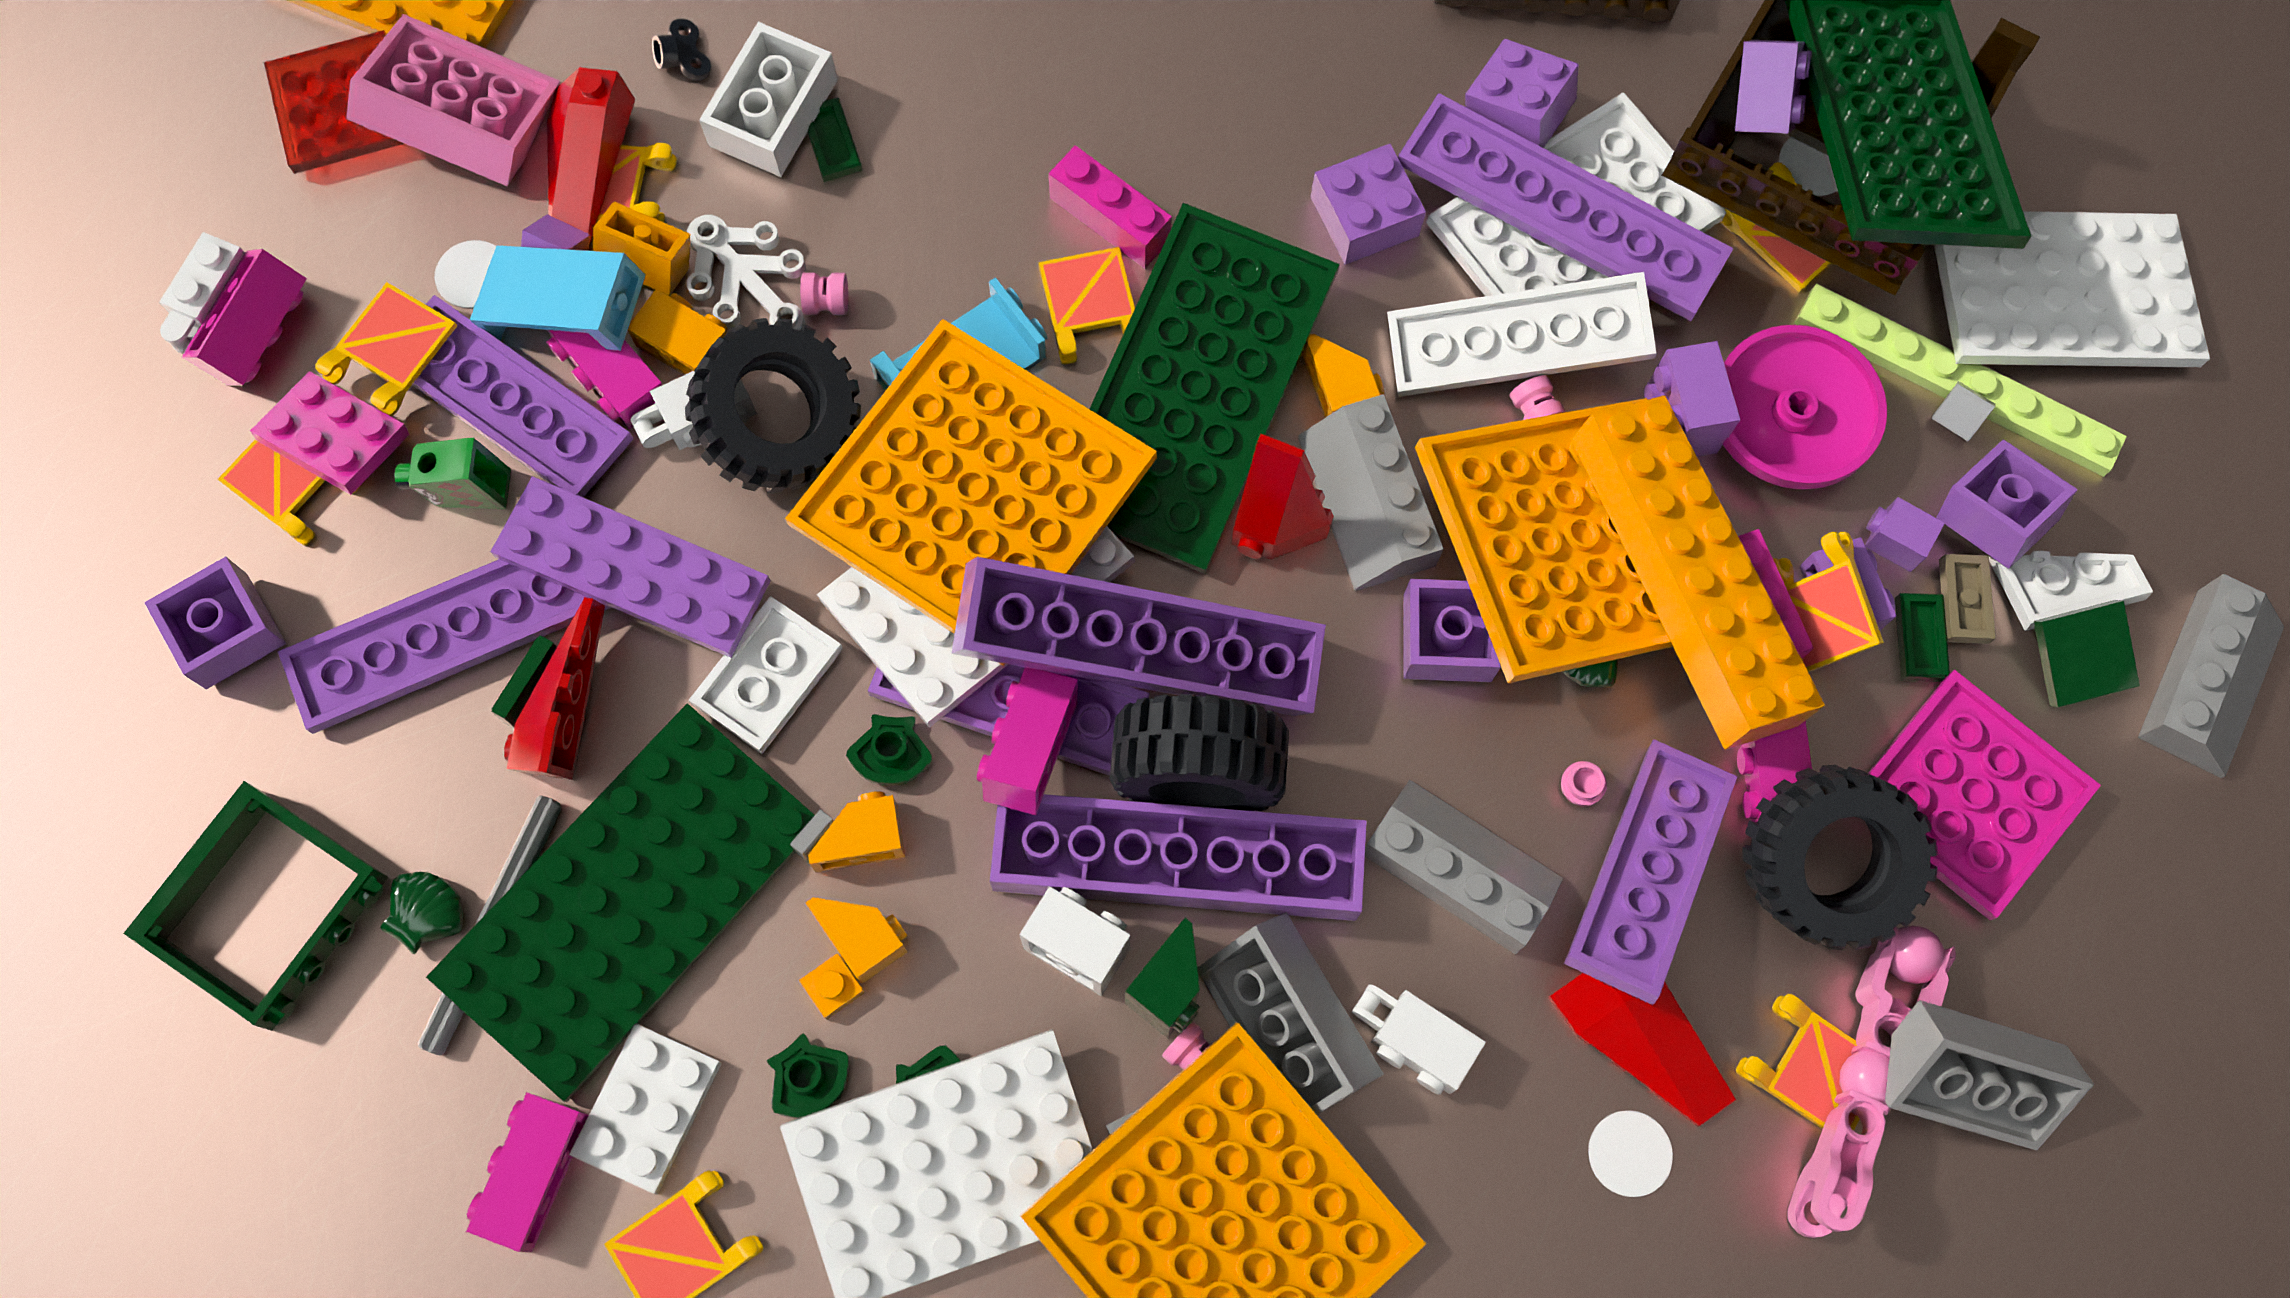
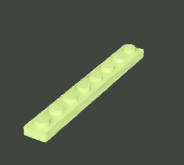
[1794,284,2127,477]

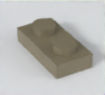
[1939,554,1996,644]

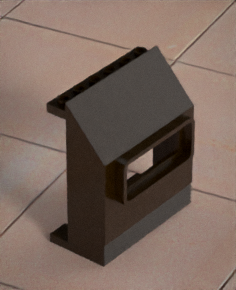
[1661,0,2040,296]

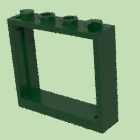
[123,781,389,1031]

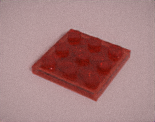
[264,30,405,174]

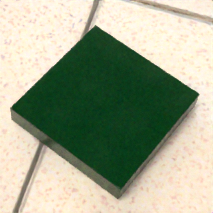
[2034,600,2140,708]

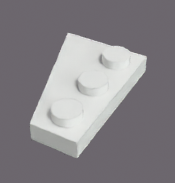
[1989,551,2153,631]

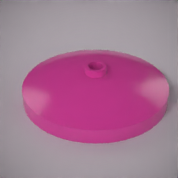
[1723,325,1887,490]

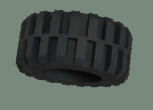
[685,318,861,493]
[1110,694,1289,811]
[1742,765,1938,950]

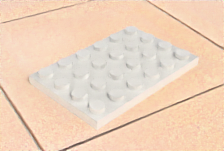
[1426,92,1726,296]
[1934,211,2210,367]
[817,526,1135,728]
[780,1029,1093,1298]

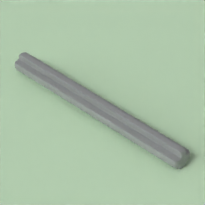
[418,796,562,1055]

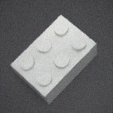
[699,22,838,177]

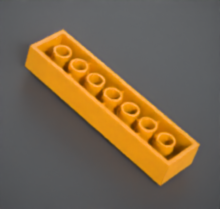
[1571,395,1825,750]

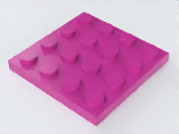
[1868,670,2101,921]

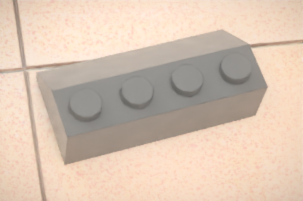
[1298,394,1444,591]
[2138,574,2284,778]
[1365,780,1563,954]
[1197,912,1384,1115]
[1885,1000,2094,1150]

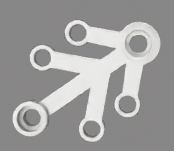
[687,215,806,330]

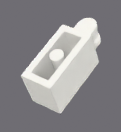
[159,232,245,354]
[631,371,757,450]
[1352,984,1486,1095]

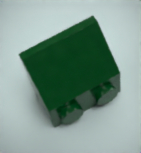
[1125,918,1200,1038]

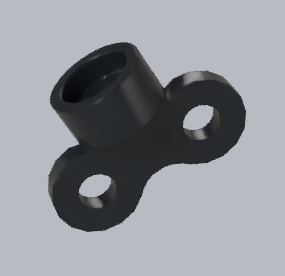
[652,18,711,80]

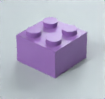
[1465,39,1579,148]
[1735,40,1812,133]
[1311,144,1426,265]
[1644,341,1740,457]
[1936,439,2078,569]
[144,556,286,690]
[1403,579,1501,682]

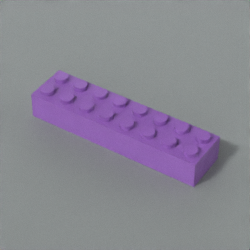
[951,557,1326,716]
[990,794,1367,921]

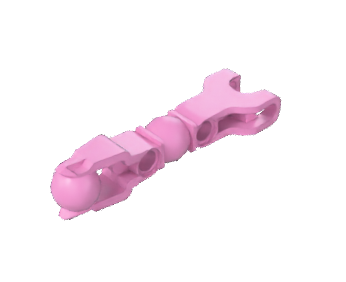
[1788,926,1956,1238]

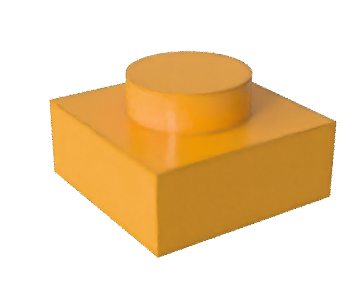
[799,953,865,1020]

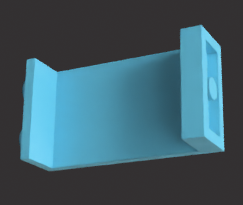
[470,245,646,350]
[870,277,1048,391]

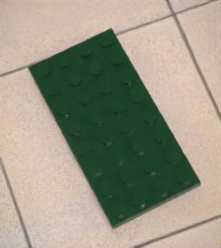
[1785,0,2032,249]
[1090,202,1340,574]
[426,703,815,1102]

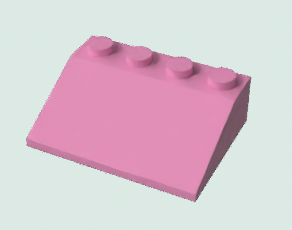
[346,14,560,186]

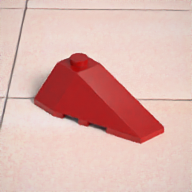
[547,67,636,242]
[1231,434,1334,560]
[504,597,605,780]
[1548,973,1736,1127]

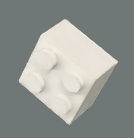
[1019,886,1130,996]

